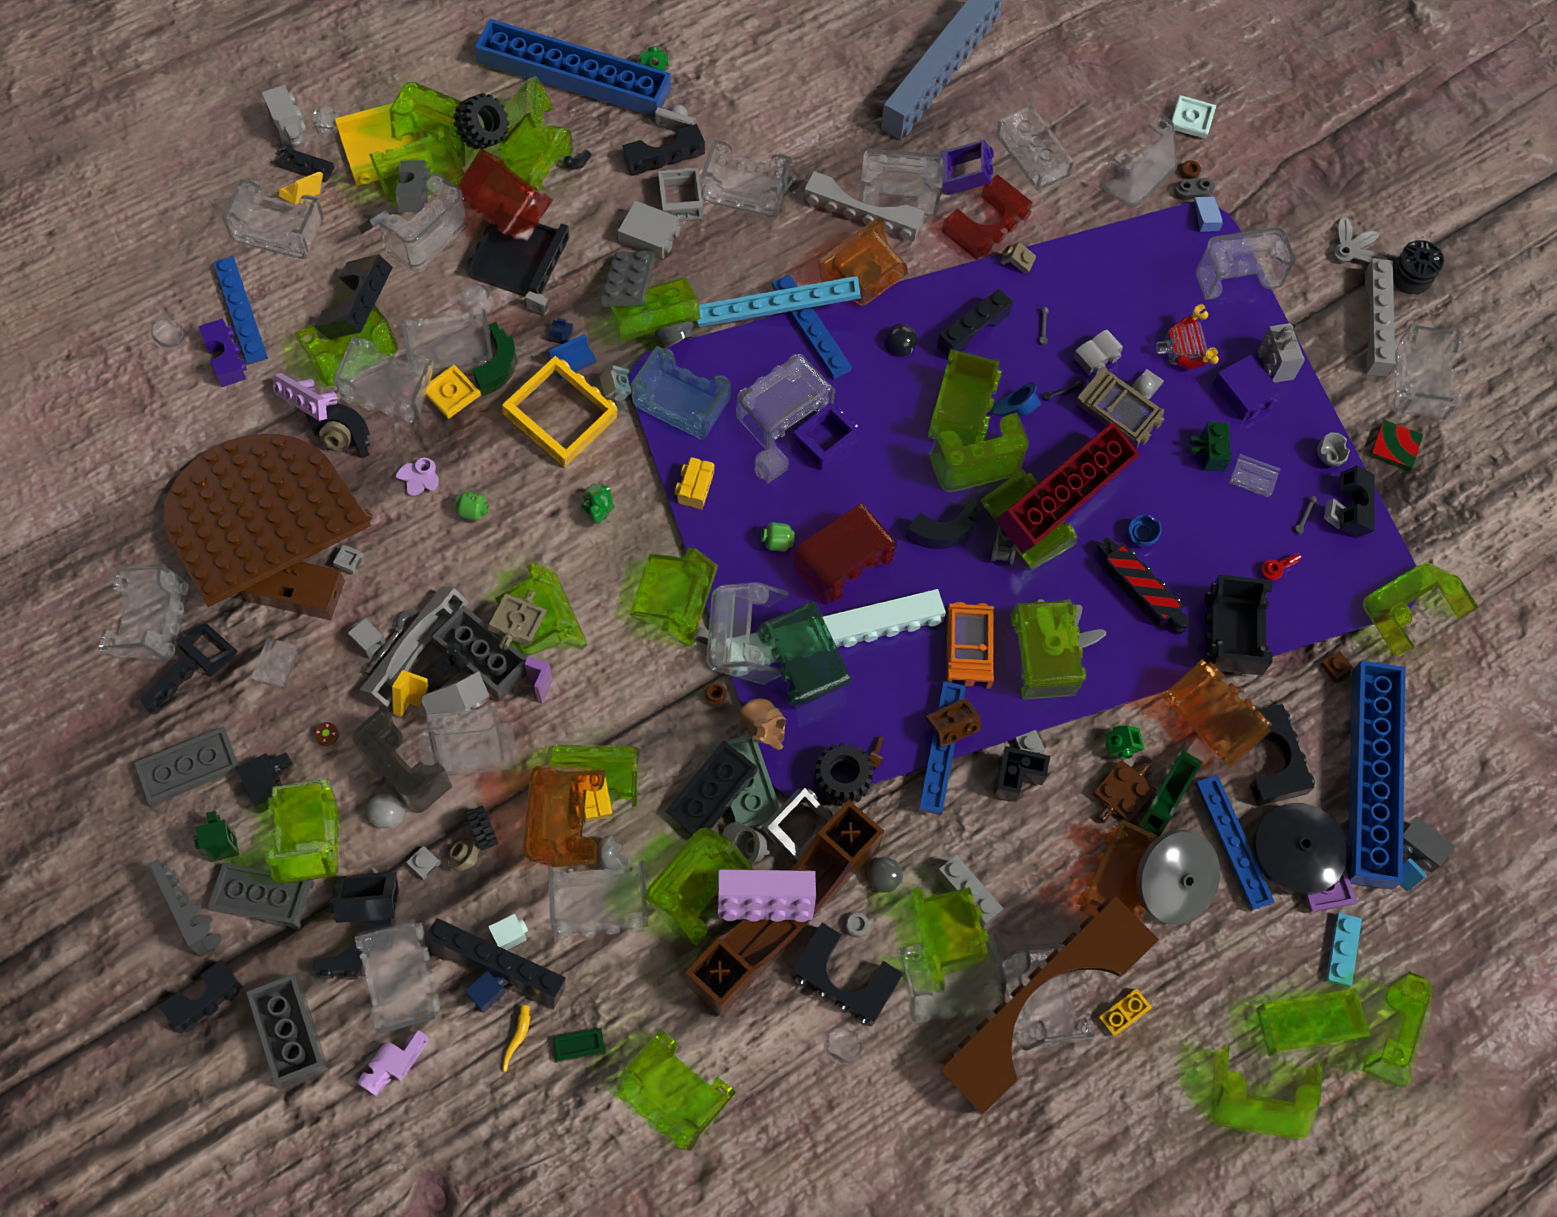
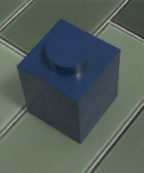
[465,971,506,1013]

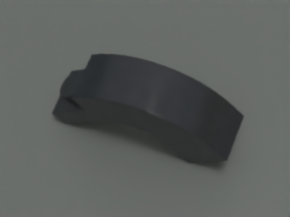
[305,403,371,458]
[906,498,979,549]

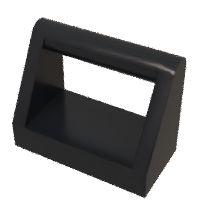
[175,623,237,677]

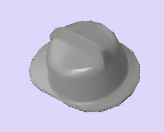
[721,822,770,866]

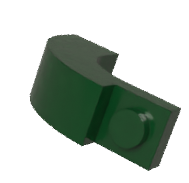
[472,322,517,396]

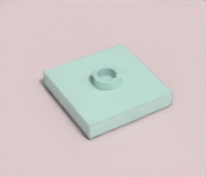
[1169,95,1216,139]

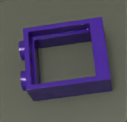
[940,140,994,195]
[793,403,860,470]

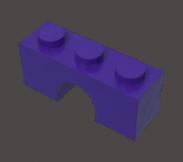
[199,318,247,387]

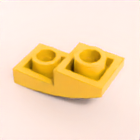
[1099,988,1152,1037]

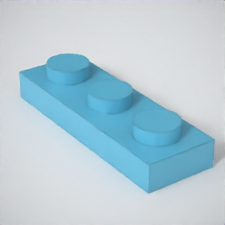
[1326,912,1362,988]

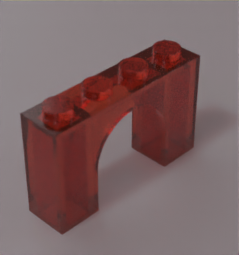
[942,174,1033,260]

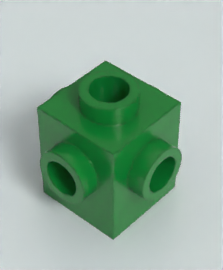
[640,46,669,71]
[1105,725,1144,760]

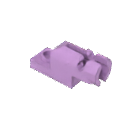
[356,1030,430,1096]

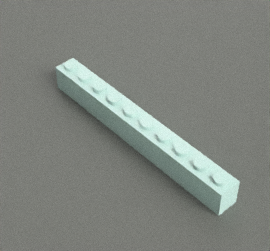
[724,589,946,673]

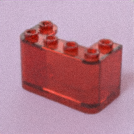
[455,149,553,240]
[794,503,897,605]

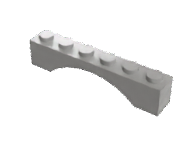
[804,171,925,241]
[1365,258,1395,377]
[360,586,469,707]

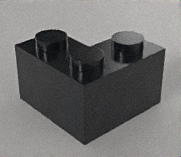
[994,746,1050,802]

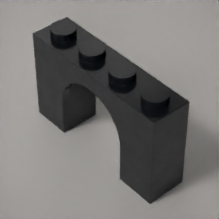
[314,254,393,339]
[1227,704,1315,806]
[791,922,904,1027]

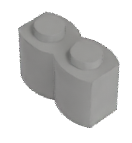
[1073,330,1123,375]

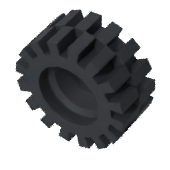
[466,805,499,851]

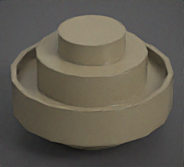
[319,421,352,451]
[448,838,479,872]

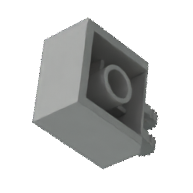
[262,85,307,148]
[1258,323,1305,383]
[418,671,489,723]

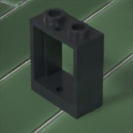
[330,872,399,923]

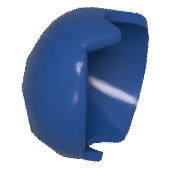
[1127,515,1162,547]

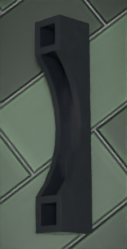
[425,918,566,1010]

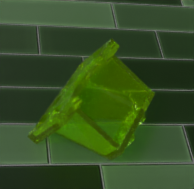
[629,547,718,647]
[495,562,588,657]
[911,887,989,993]

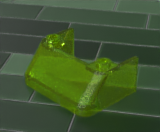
[1363,562,1479,656]
[542,745,640,806]
[1211,1045,1323,1140]

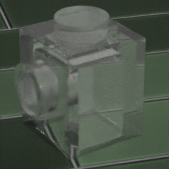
[754,445,789,483]

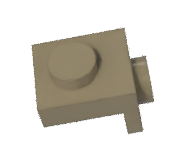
[1000,242,1036,274]

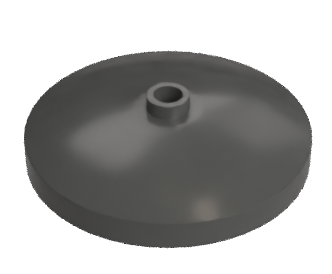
[1136,830,1220,925]

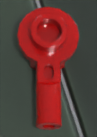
[1261,553,1301,581]

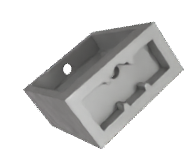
[658,168,703,221]
[761,788,833,861]

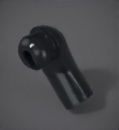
[563,150,592,170]

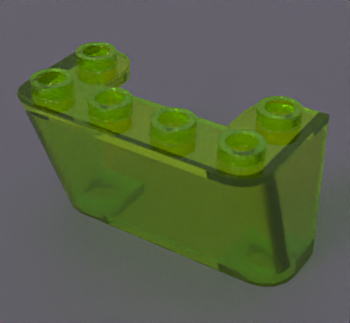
[294,305,398,387]
[980,469,1078,570]
[1362,971,1432,1087]
[617,1029,736,1151]

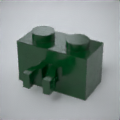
[1189,422,1231,472]
[193,811,239,862]

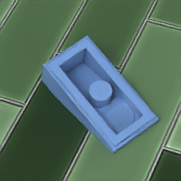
[1194,197,1223,232]

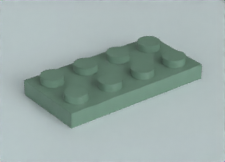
[711,735,780,828]

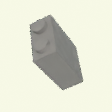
[618,201,681,260]

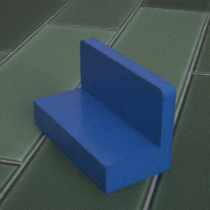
[548,334,596,380]

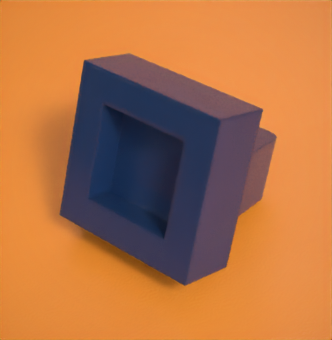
[548,318,574,344]

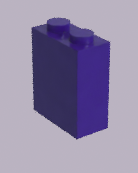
[1213,355,1282,420]

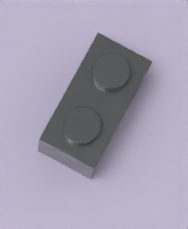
[1403,817,1456,872]

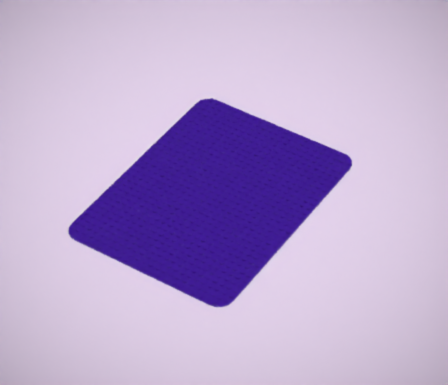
[629,202,1421,803]

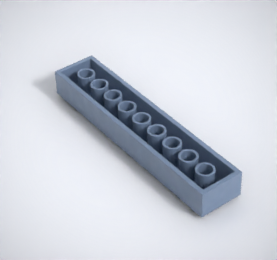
[881,0,1004,141]

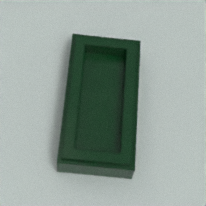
[553,1028,606,1063]

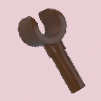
[869,736,884,769]

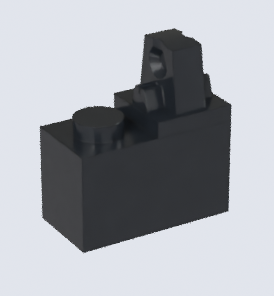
[236,753,293,814]

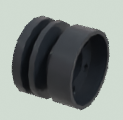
[1393,240,1444,295]

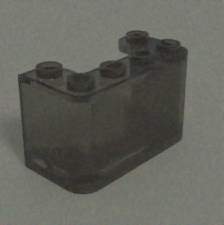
[352,706,452,813]

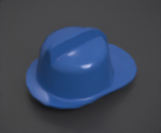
[993,382,1041,417]

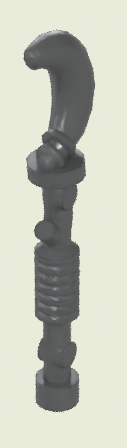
[364,609,420,676]

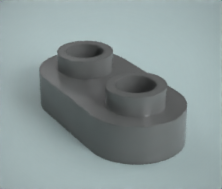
[1174,178,1215,200]

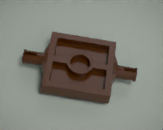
[1092,759,1157,824]

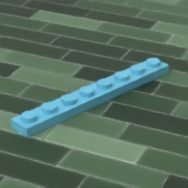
[696,276,861,327]

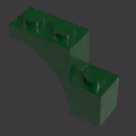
[1139,750,1203,837]

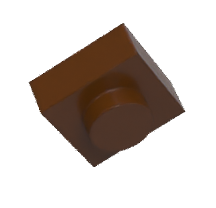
[1320,650,1354,682]

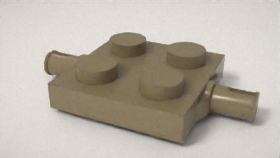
[488,589,547,650]

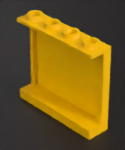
[335,98,433,186]

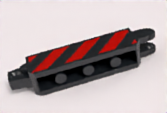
[1097,537,1190,634]

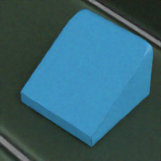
[1400,858,1427,891]

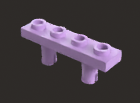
[273,373,337,421]

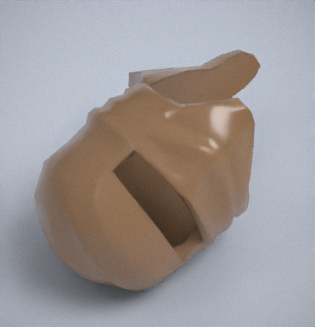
[739,698,786,750]

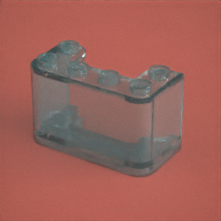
[631,346,731,439]

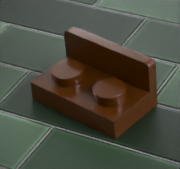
[926,698,981,748]

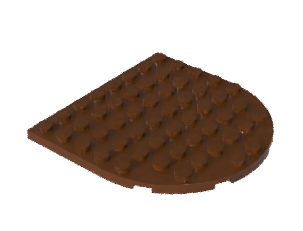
[164,434,371,607]

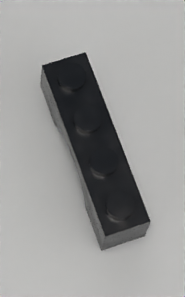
[622,124,705,175]
[937,289,1013,360]

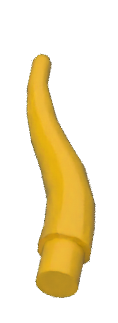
[503,1005,530,1072]

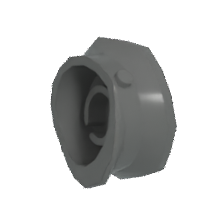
[655,321,694,350]

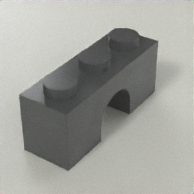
[396,160,431,212]

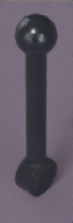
[1043,381,1084,401]

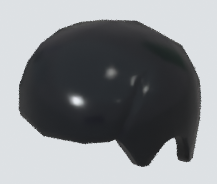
[885,324,918,357]

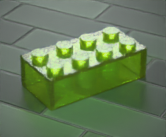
[609,277,701,341]
[1256,988,1370,1057]

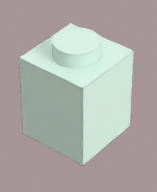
[489,914,528,950]

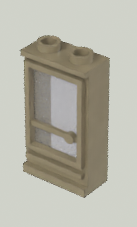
[1077,366,1165,448]

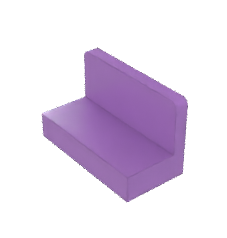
[525,656,553,703]

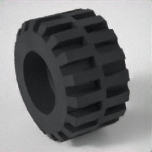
[453,93,509,150]
[814,742,873,806]

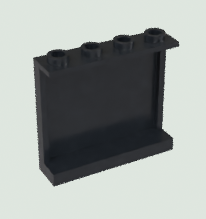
[467,204,570,297]

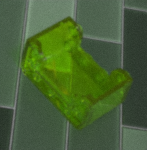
[390,82,475,167]
[369,128,465,208]
[928,349,1002,449]
[930,413,1029,492]
[1011,600,1086,699]
[266,779,339,885]
[645,828,754,946]

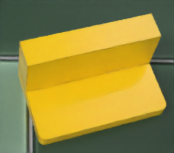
[279,172,323,205]
[392,670,428,717]

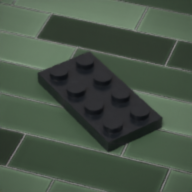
[665,740,759,841]

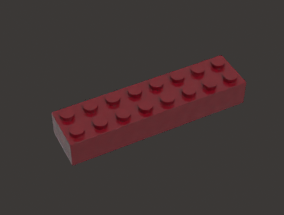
[995,421,1140,554]

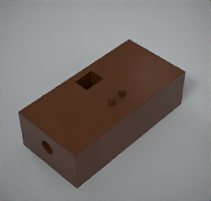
[240,561,345,620]

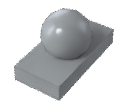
[655,105,695,132]
[1122,369,1164,412]

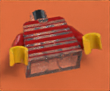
[1156,304,1219,370]

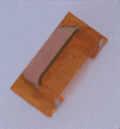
[818,217,908,306]

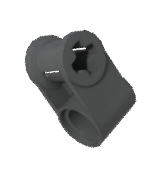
[991,526,1016,565]

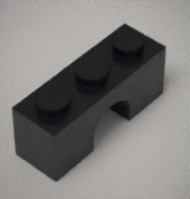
[1340,465,1375,538]
[159,960,243,1034]

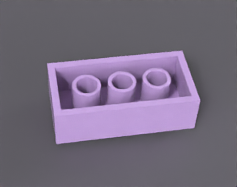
[718,870,816,922]

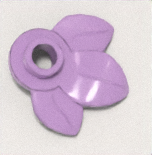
[396,457,439,496]

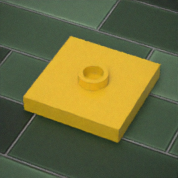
[421,364,481,419]

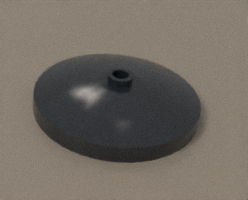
[1253,803,1349,895]

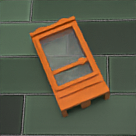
[946,602,994,689]

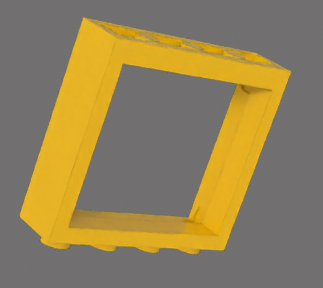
[502,356,617,468]

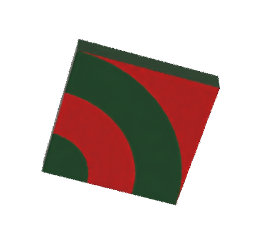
[1370,420,1424,471]

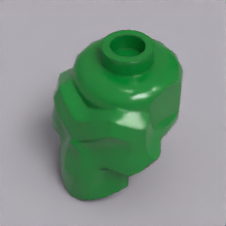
[581,484,615,524]

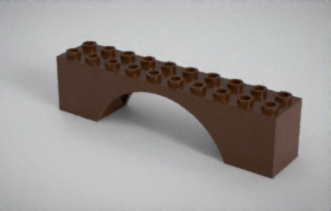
[685,800,884,1017]
[940,897,1159,1115]

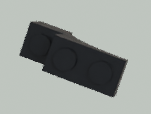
[312,918,396,980]

